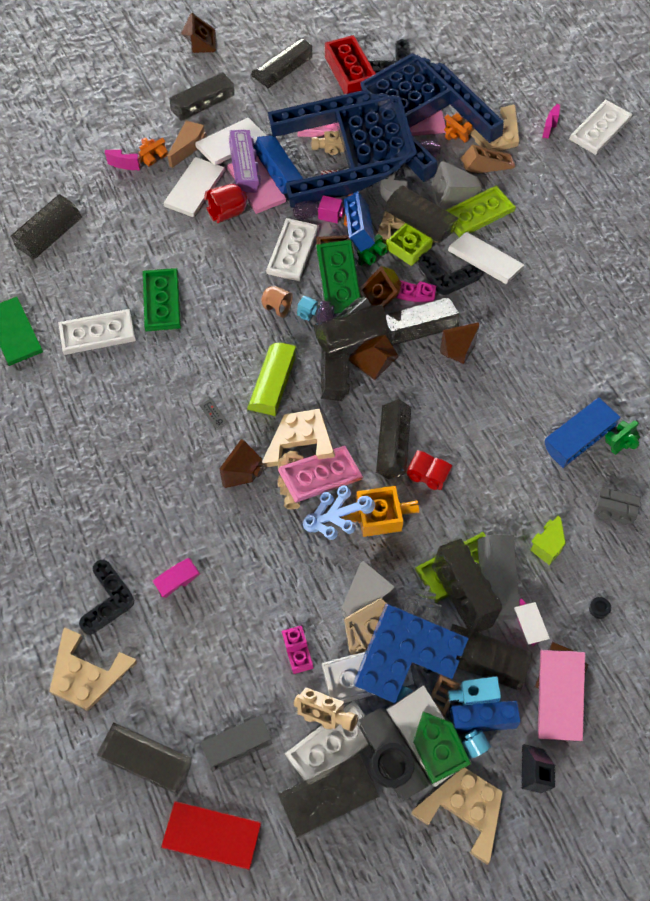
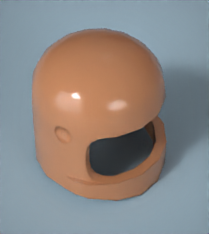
[261,286,293,318]

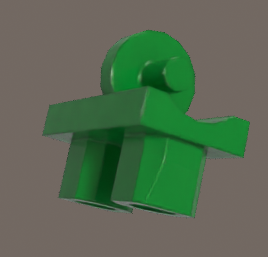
[357,234,387,266]
[605,420,640,455]

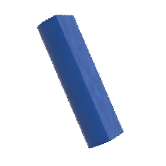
[545,397,621,468]

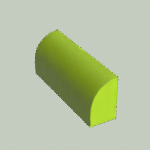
[247,343,296,416]

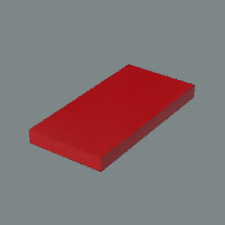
[161,801,261,870]

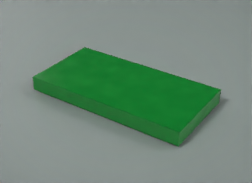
[316,240,360,315]
[143,268,181,332]
[0,296,43,366]

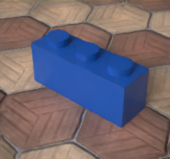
[449,701,521,734]

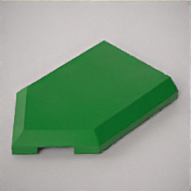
[413,712,471,784]

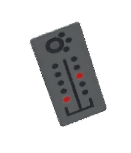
[199,399,227,428]

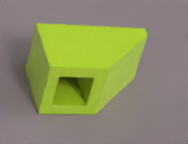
[530,516,565,565]

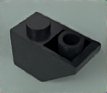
[522,744,555,793]

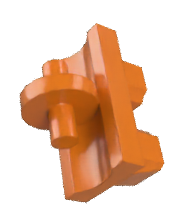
[444,113,473,143]
[139,137,168,167]

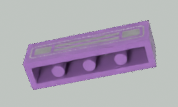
[229,130,261,193]

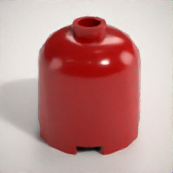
[204,184,247,223]

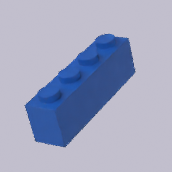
[253,135,303,194]
[344,191,375,252]

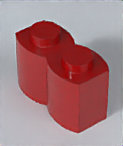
[407,450,452,490]

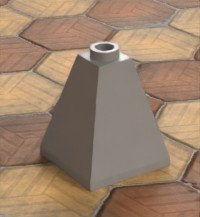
[431,161,482,210]
[341,561,398,618]

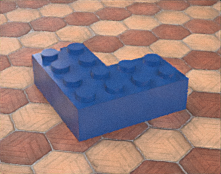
[353,604,469,703]

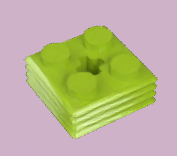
[386,222,433,266]

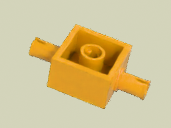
[340,486,419,537]

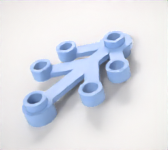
[303,485,375,540]

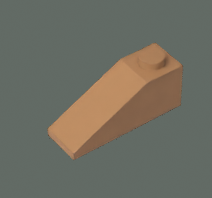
[168,121,207,168]
[461,144,515,174]

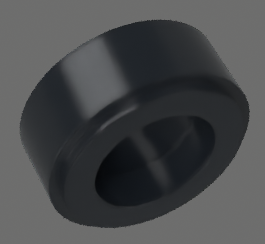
[589,597,611,619]

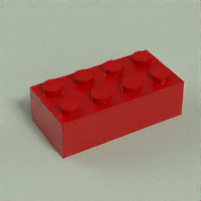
[325,35,375,95]

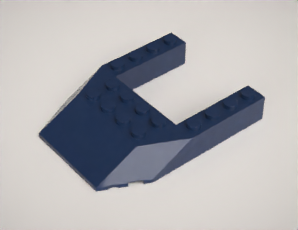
[361,53,504,182]
[267,90,417,208]

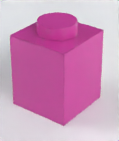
[318,195,345,224]

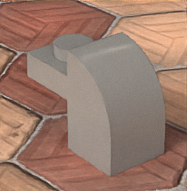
[380,172,407,202]

